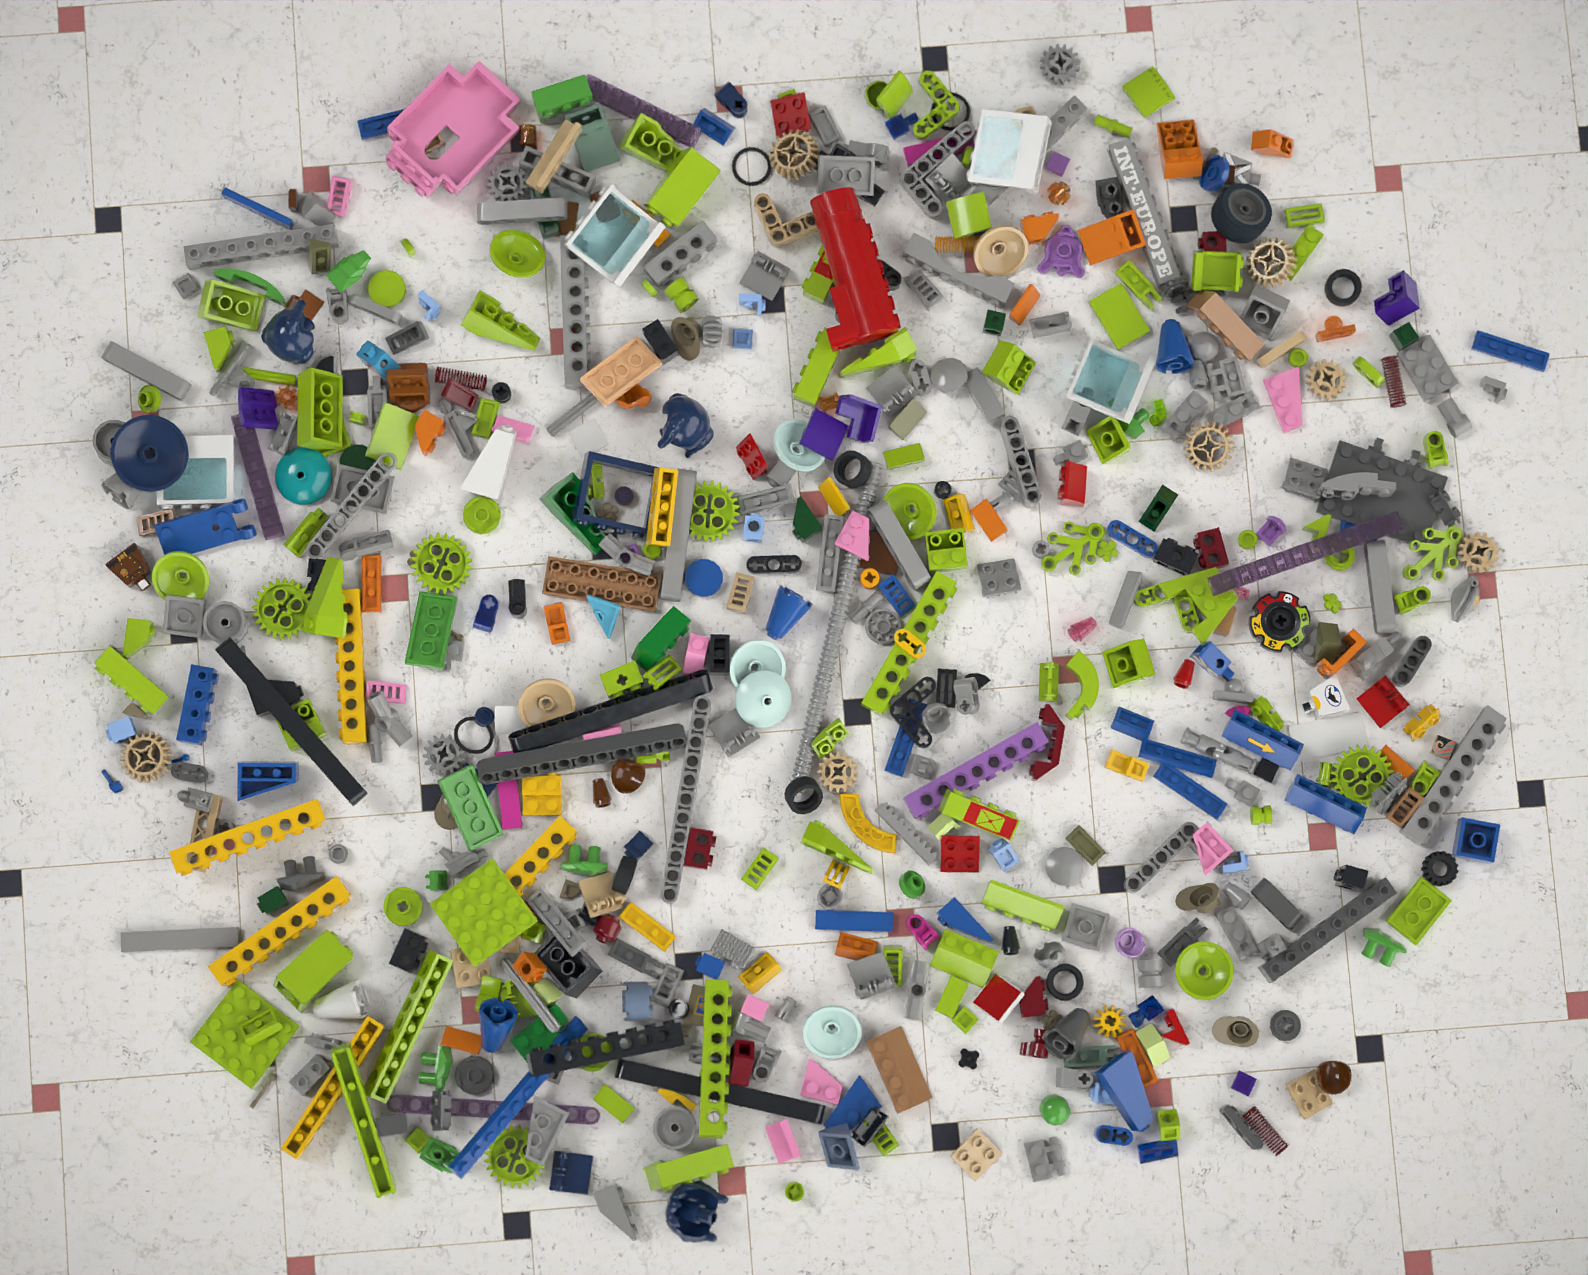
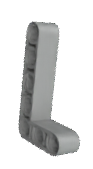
[900,121,975,218]
[1123,822,1225,893]

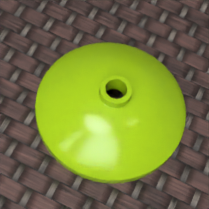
[489,230,545,278]
[883,483,937,540]
[152,551,210,601]
[1175,942,1234,1000]

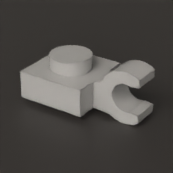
[1053,440,1088,466]
[1224,778,1260,807]

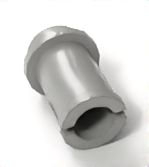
[990,491,1014,512]
[775,996,797,1022]

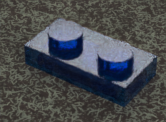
[1137,1140,1178,1164]

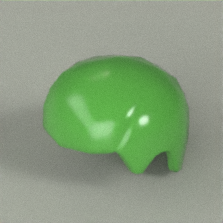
[1039,1094,1070,1126]

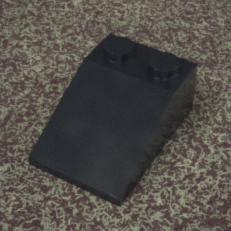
[535,933,603,999]

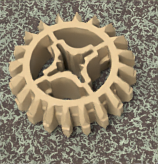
[769,129,820,180]
[1245,237,1297,288]
[1183,420,1235,472]
[120,731,173,783]

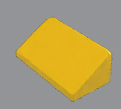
[818,477,850,516]
[943,493,975,533]
[738,952,782,994]

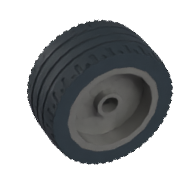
[1211,183,1272,244]

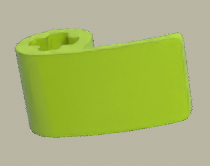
[475,975,502,1012]

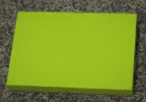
[1088,283,1150,350]
[365,402,419,470]
[1385,876,1452,946]

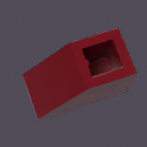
[1019,976,1049,1018]
[728,1039,755,1087]

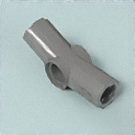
[599,533,655,577]
[367,691,413,747]

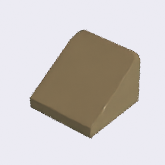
[122,702,149,720]

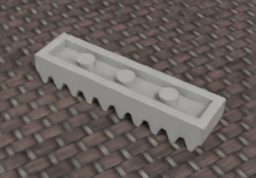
[816,514,844,593]
[875,802,937,865]
[526,888,587,957]

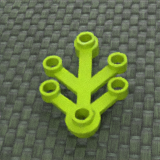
[1041,522,1105,576]
[1402,526,1463,581]

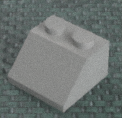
[1240,284,1290,340]

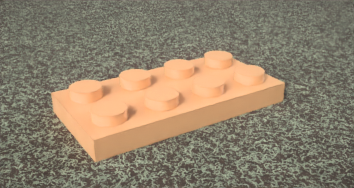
[580,336,662,407]

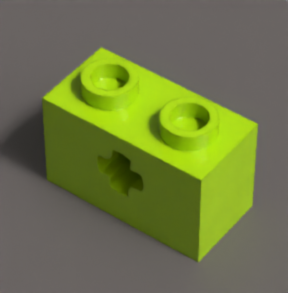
[599,660,644,699]

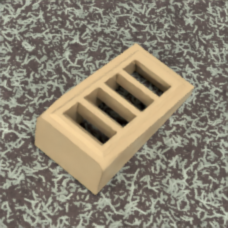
[726,572,755,614]

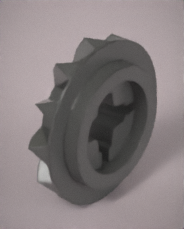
[1160,277,1189,298]
[1269,1010,1301,1041]

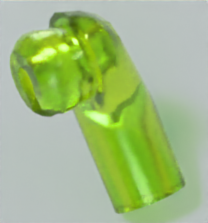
[1149,399,1167,426]

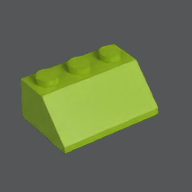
[930,929,999,988]

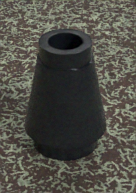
[1001,926,1021,955]

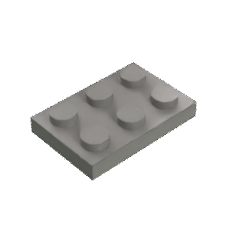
[816,155,875,196]
[1396,335,1458,403]
[330,464,395,514]

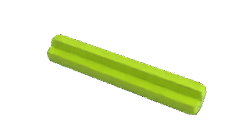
[242,367,297,386]

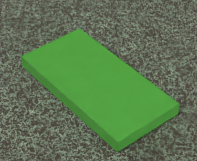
[405,591,458,670]
[437,764,504,851]

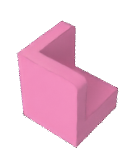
[740,994,769,1021]

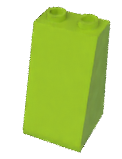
[644,147,721,228]
[273,929,354,1013]

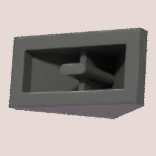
[375,1113,409,1137]

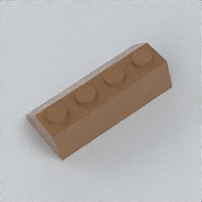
[866,1026,933,1114]

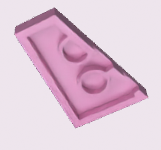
[1263,367,1302,433]

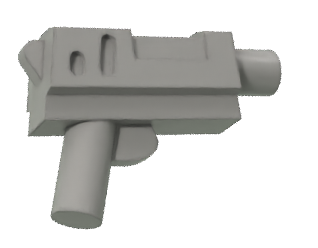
[439,847,488,876]

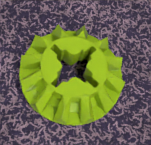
[1324,540,1355,571]

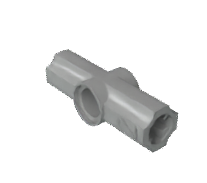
[904,960,930,1021]

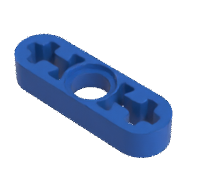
[1107,520,1158,558]

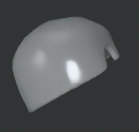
[922,702,951,734]
[1033,941,1065,969]

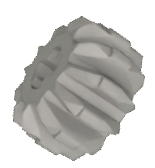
[702,316,722,348]

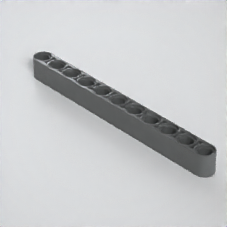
[477,723,687,785]

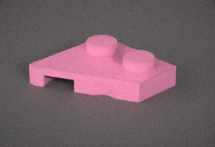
[835,510,870,561]
[1193,821,1234,875]

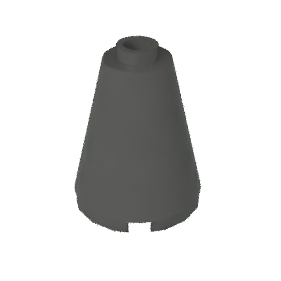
[1042,1008,1090,1061]

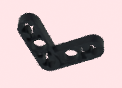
[889,677,936,749]

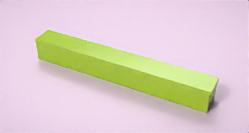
[331,1042,397,1199]

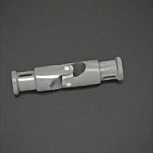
[1180,727,1258,775]

